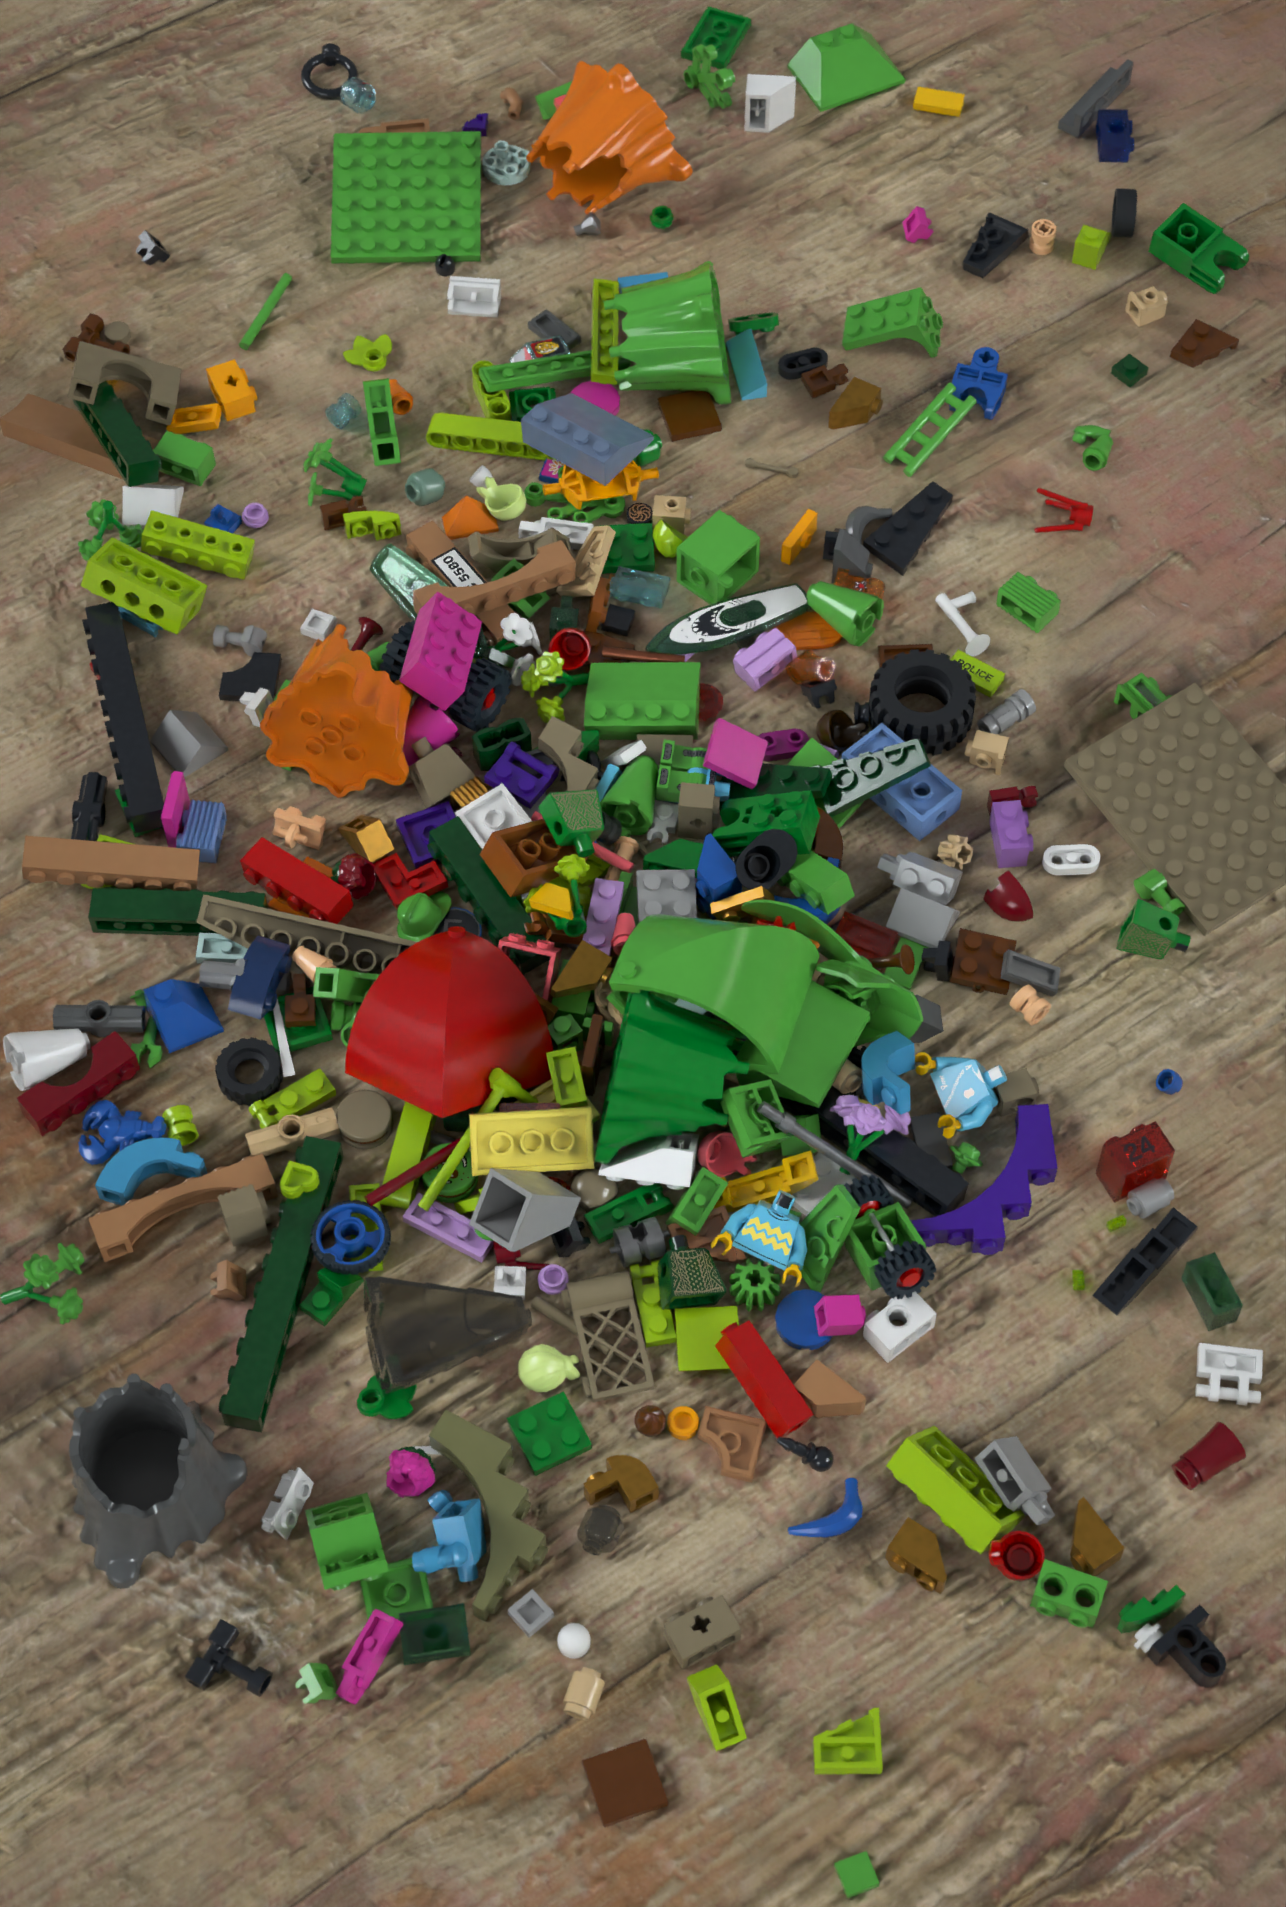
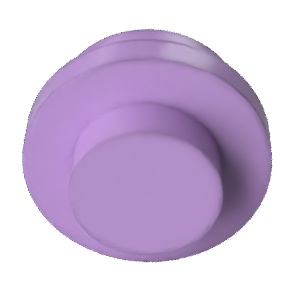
[242,503,269,528]
[538,1264,569,1295]

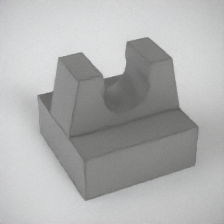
[507,1589,554,1638]

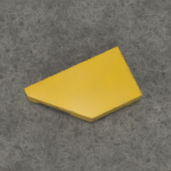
[529,882,574,920]

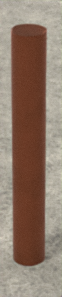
[602,646,685,662]

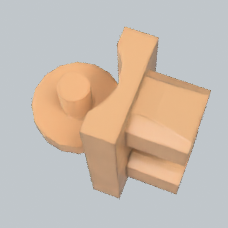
[273,806,326,850]

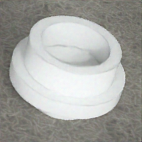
[1134,1623,1164,1654]

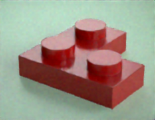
[374,853,449,910]

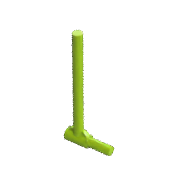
[418,1068,539,1212]

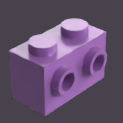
[989,800,1033,868]

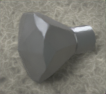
[573,212,601,236]

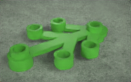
[683,44,735,109]
[524,466,625,523]

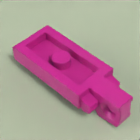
[335,1609,404,1705]

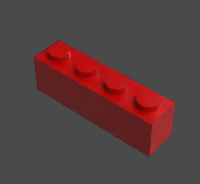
[240,837,354,924]

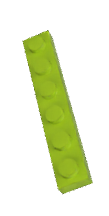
[591,278,619,385]

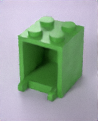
[676,510,760,611]

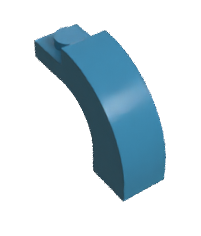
[861,1031,915,1115]
[95,1138,207,1206]

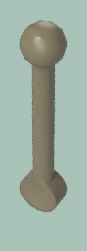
[745,458,798,478]

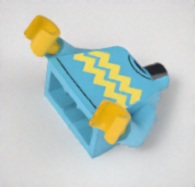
[711,1190,807,1288]

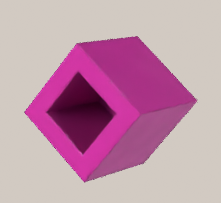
[814,1295,866,1336]

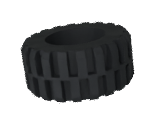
[869,649,976,756]

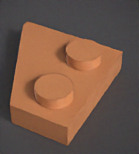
[667,1205,746,1264]

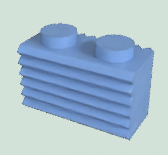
[176,800,227,863]

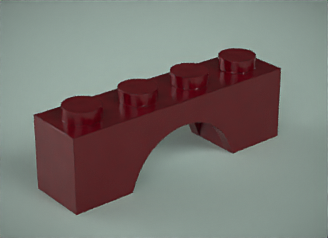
[17,1031,140,1136]

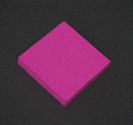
[703,718,768,789]
[161,771,190,848]

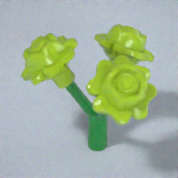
[521,651,589,723]

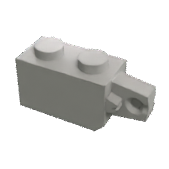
[877,852,963,905]
[974,1436,1055,1525]

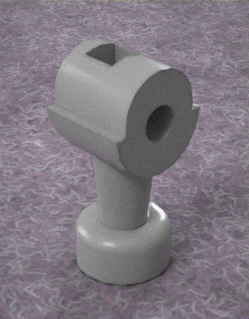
[213,625,267,657]

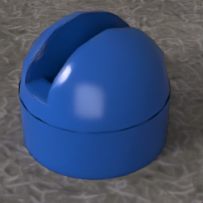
[1156,1069,1183,1095]

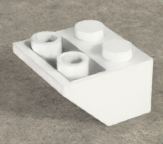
[744,74,796,133]

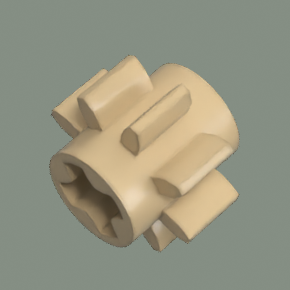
[937,834,973,870]

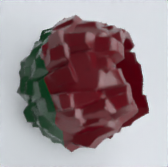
[331,853,377,899]

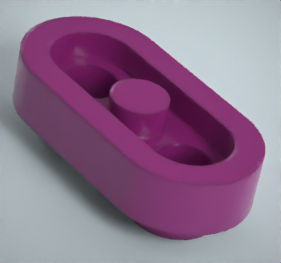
[758,729,809,762]

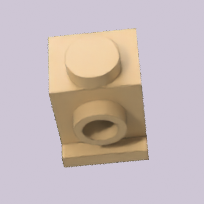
[1125,286,1168,327]
[965,730,1009,775]

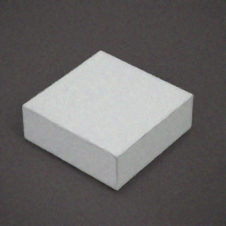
[300,609,337,641]

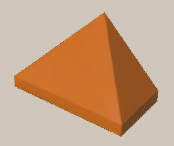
[442,495,499,540]

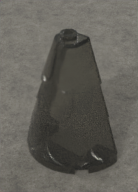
[364,1276,532,1393]

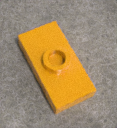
[166,403,222,434]
[781,509,818,565]

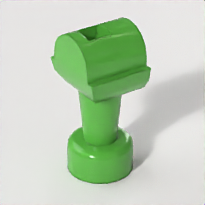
[1133,869,1185,916]

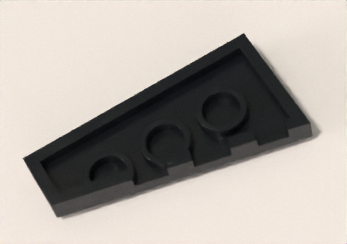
[863,481,953,576]

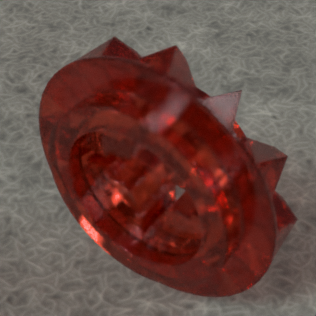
[699,683,723,722]

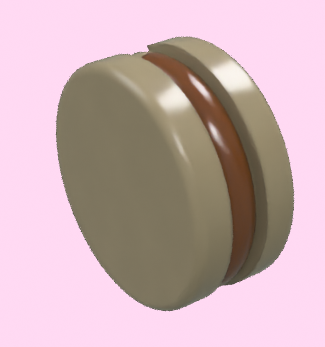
[336,1090,394,1149]

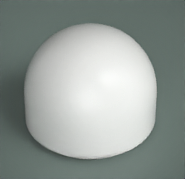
[557,1623,591,1658]

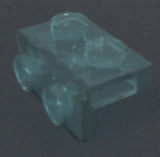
[610,566,670,609]

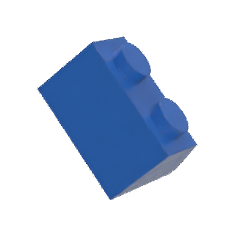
[695,833,742,920]

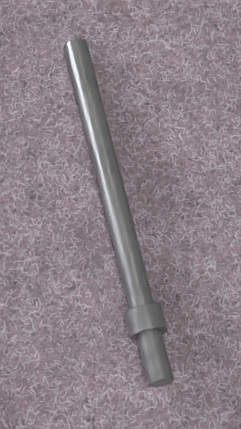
[757,1101,912,1209]

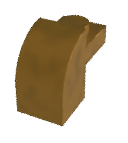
[583,1455,659,1513]

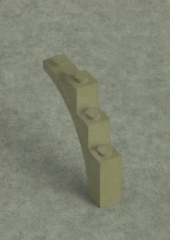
[429,1409,548,1622]

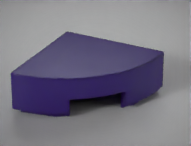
[462,113,489,136]

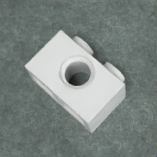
[863,1291,937,1363]

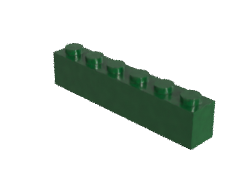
[73,381,162,487]
[427,816,550,975]
[88,887,268,936]

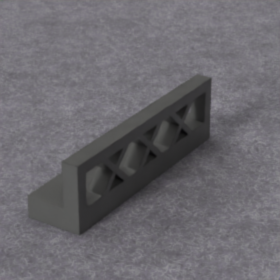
[1058,59,1134,138]

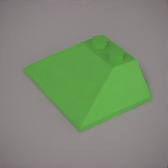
[788,23,905,112]

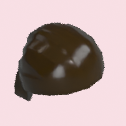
[816,710,869,752]

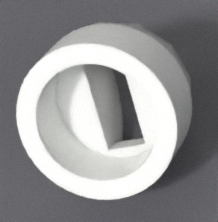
[469,465,492,488]

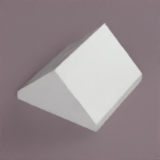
[122,484,184,528]

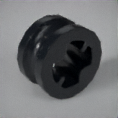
[854,701,869,725]

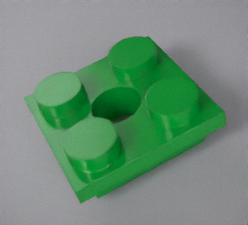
[509,387,556,422]

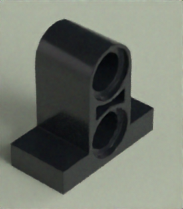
[1147,1605,1226,1688]

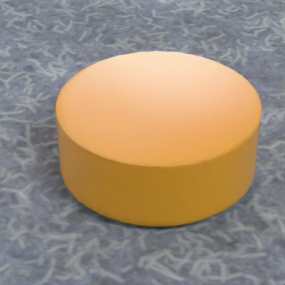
[667,1406,699,1440]

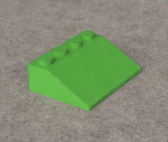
[584,662,701,740]
[735,980,871,1108]

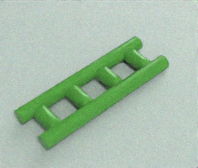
[883,382,977,477]

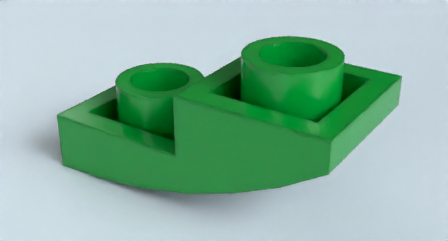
[1117,1585,1186,1633]

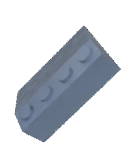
[521,393,654,486]

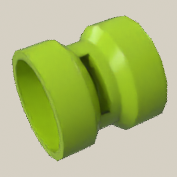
[162,1105,199,1146]

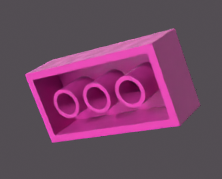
[399,592,482,711]

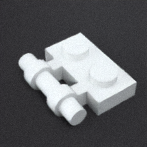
[1195,1343,1263,1406]

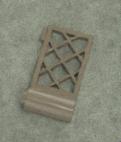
[561,1270,655,1402]

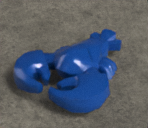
[79,1100,166,1165]

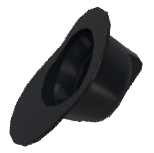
[735,829,798,890]

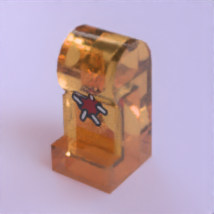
[834,568,886,600]

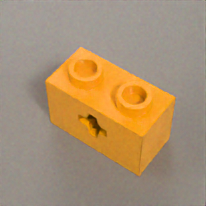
[206,359,258,422]

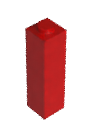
[715,1320,814,1438]

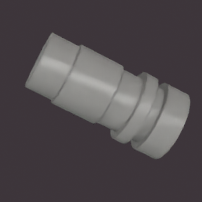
[977,689,1036,734]

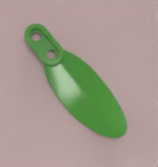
[741,900,895,983]

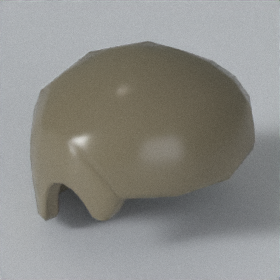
[569,1167,618,1213]

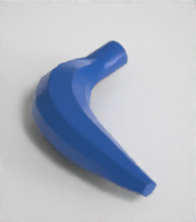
[788,1478,863,1537]

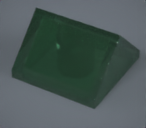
[399,1603,471,1666]

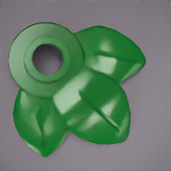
[357,1370,417,1419]

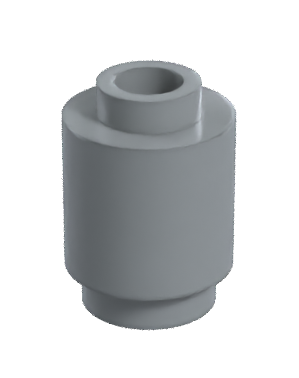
[1127,1178,1174,1219]

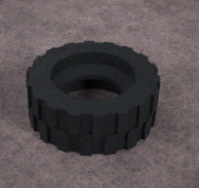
[215,1037,283,1106]

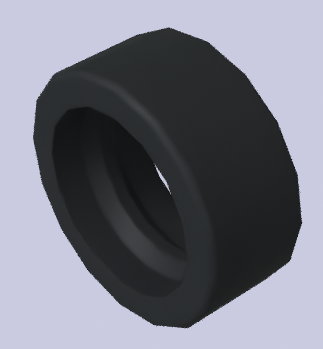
[1112,188,1137,238]

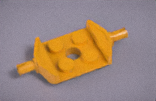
[543,460,659,510]

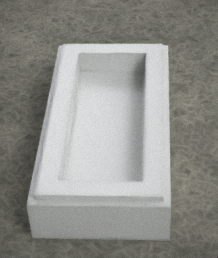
[600,740,646,770]

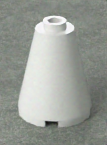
[3,1028,90,1091]

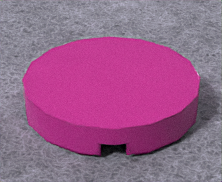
[571,381,620,416]

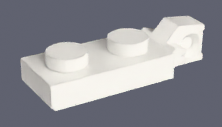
[519,517,594,550]

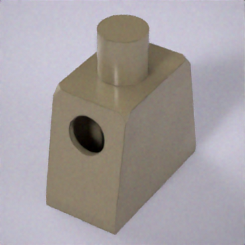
[409,737,475,809]

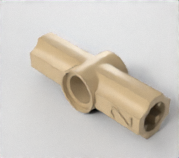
[245,1107,340,1157]

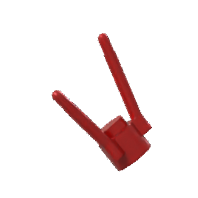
[1035,488,1094,533]

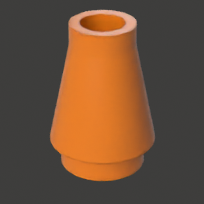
[389,379,413,415]

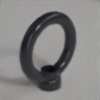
[301,43,358,99]

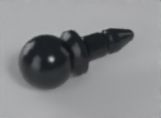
[777,1437,834,1472]

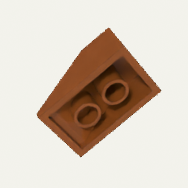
[480,819,589,897]

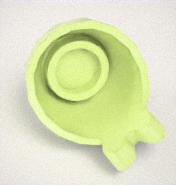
[476,477,526,521]
[518,1344,580,1392]

